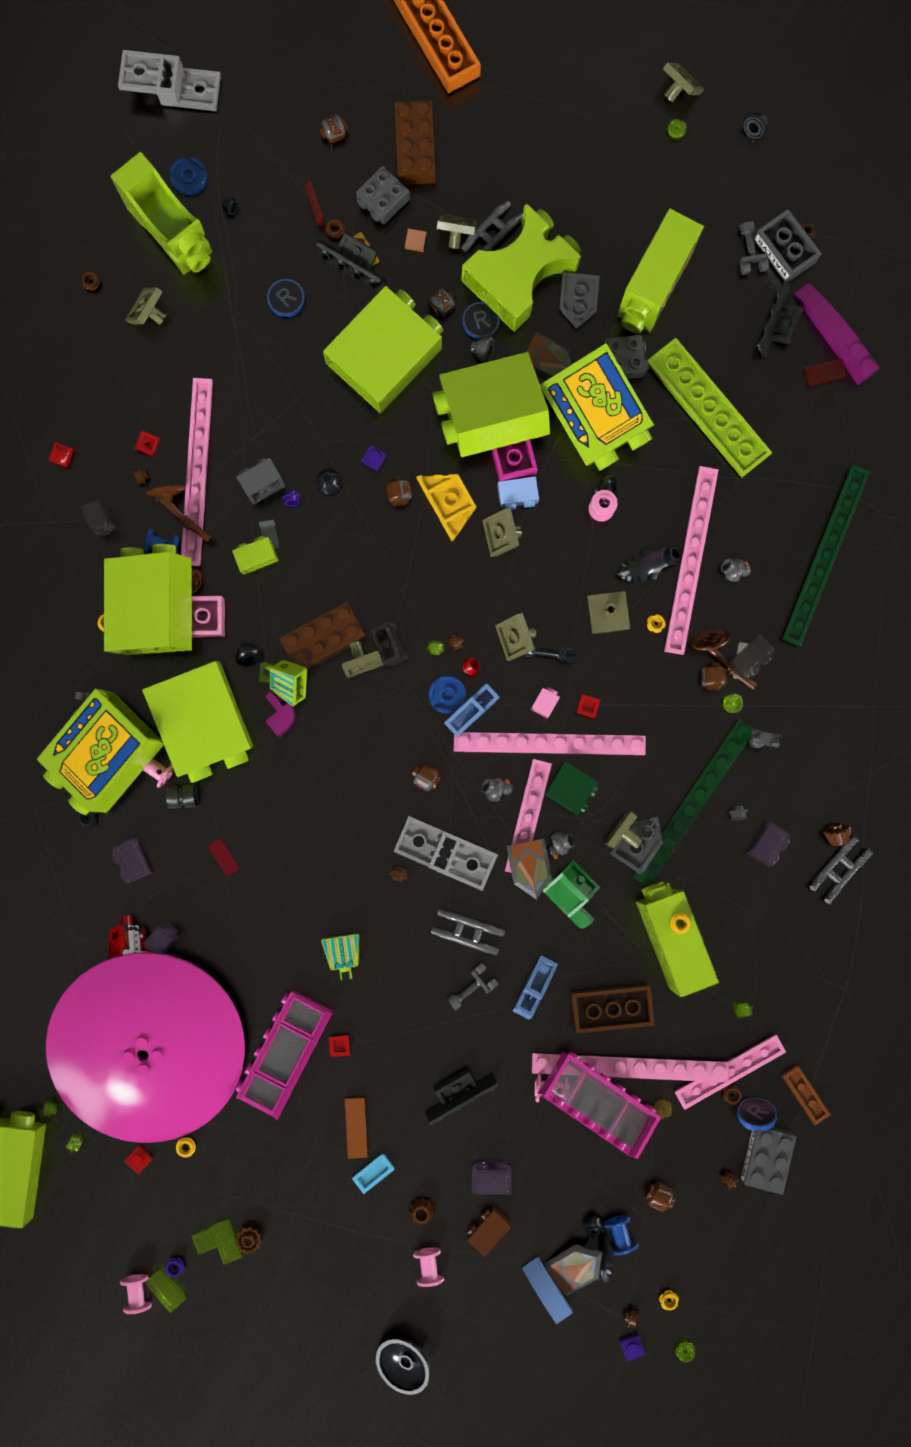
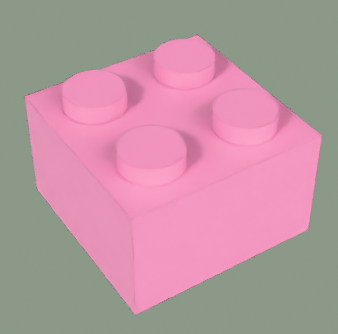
[192,596,225,638]

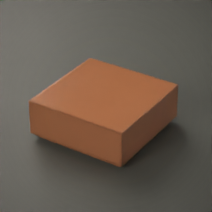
[405,229,427,252]

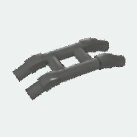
[461,200,523,252]
[809,835,874,904]
[431,908,505,955]

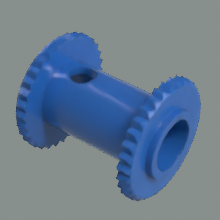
[143,529,180,554]
[603,1215,638,1255]

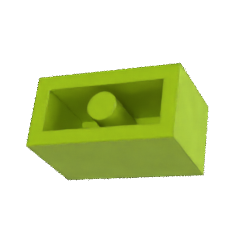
[232,536,279,575]

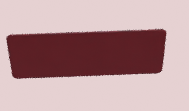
[208,838,240,877]

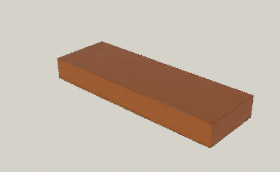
[781,1064,831,1125]
[345,1097,368,1159]

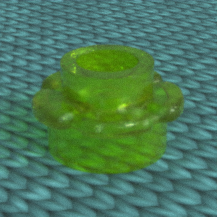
[668,119,686,138]
[426,641,445,655]
[734,1003,753,1018]
[43,1099,57,1119]
[66,1134,83,1153]
[676,1342,695,1362]

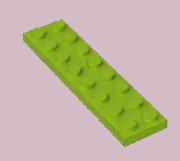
[648,338,772,478]

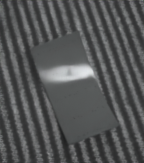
[258,520,279,548]

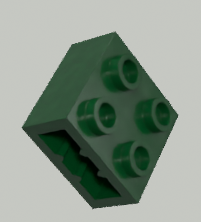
[544,762,599,815]

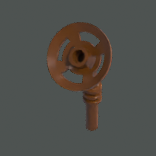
[146,485,212,542]
[691,629,757,690]

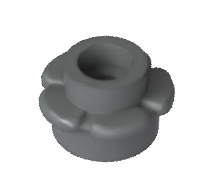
[729,806,748,820]

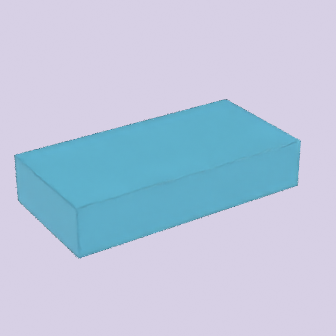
[352,1152,395,1194]

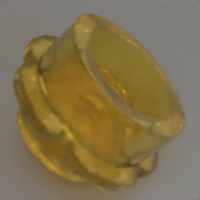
[653,1099,672,1119]

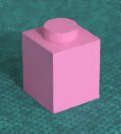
[531,687,560,718]

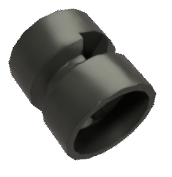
[166,783,198,809]

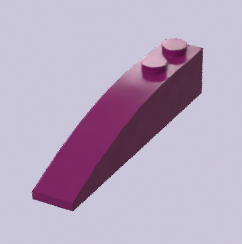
[793,283,879,385]

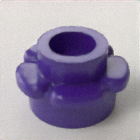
[282,490,301,507]
[165,1257,185,1277]

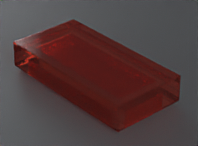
[304,182,325,226]
[804,358,846,387]

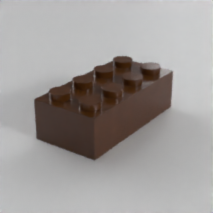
[394,101,436,185]
[279,602,366,670]
[570,984,655,1034]

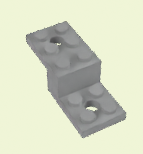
[118,50,221,111]
[393,816,498,891]

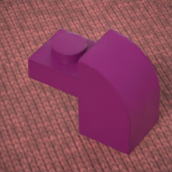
[265,692,295,737]

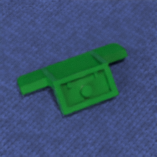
[543,860,600,929]

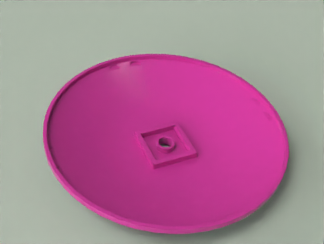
[46,952,245,1143]

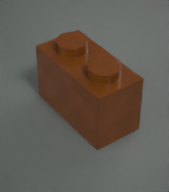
[467,1206,511,1257]

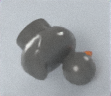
[721,558,751,582]
[481,777,513,802]
[546,831,575,859]

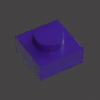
[361,445,387,472]
[620,1333,645,1361]

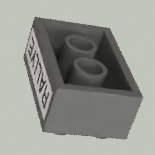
[754,209,822,282]
[740,1127,797,1195]

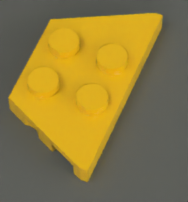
[416,474,476,542]

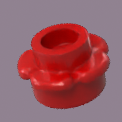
[463,657,480,676]

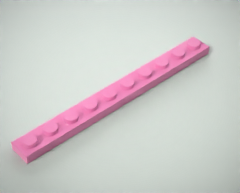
[181,378,213,567]
[664,466,718,655]
[454,732,646,755]
[532,1053,729,1083]

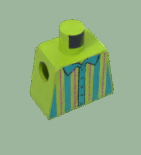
[264,660,307,706]
[321,933,360,980]

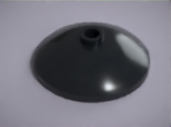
[376,1337,431,1395]

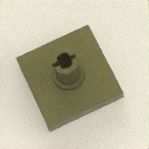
[663,62,704,102]
[437,214,478,249]
[125,287,166,324]
[482,508,522,557]
[587,591,630,634]
[495,613,536,661]
[341,641,383,678]
[604,812,643,848]

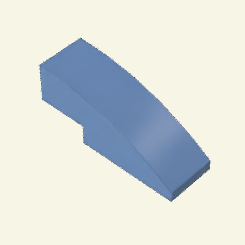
[444,683,500,737]
[512,955,558,1020]
[522,1256,573,1324]

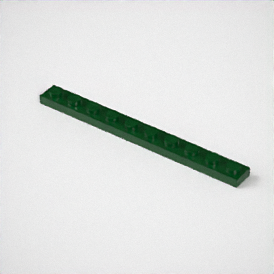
[782,465,870,646]
[632,719,754,887]

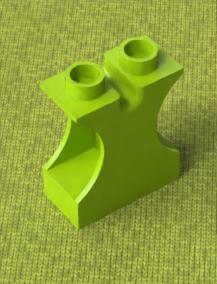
[110,152,212,275]
[461,204,581,332]

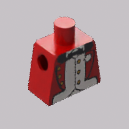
[108,915,150,959]

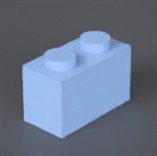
[497,477,539,510]

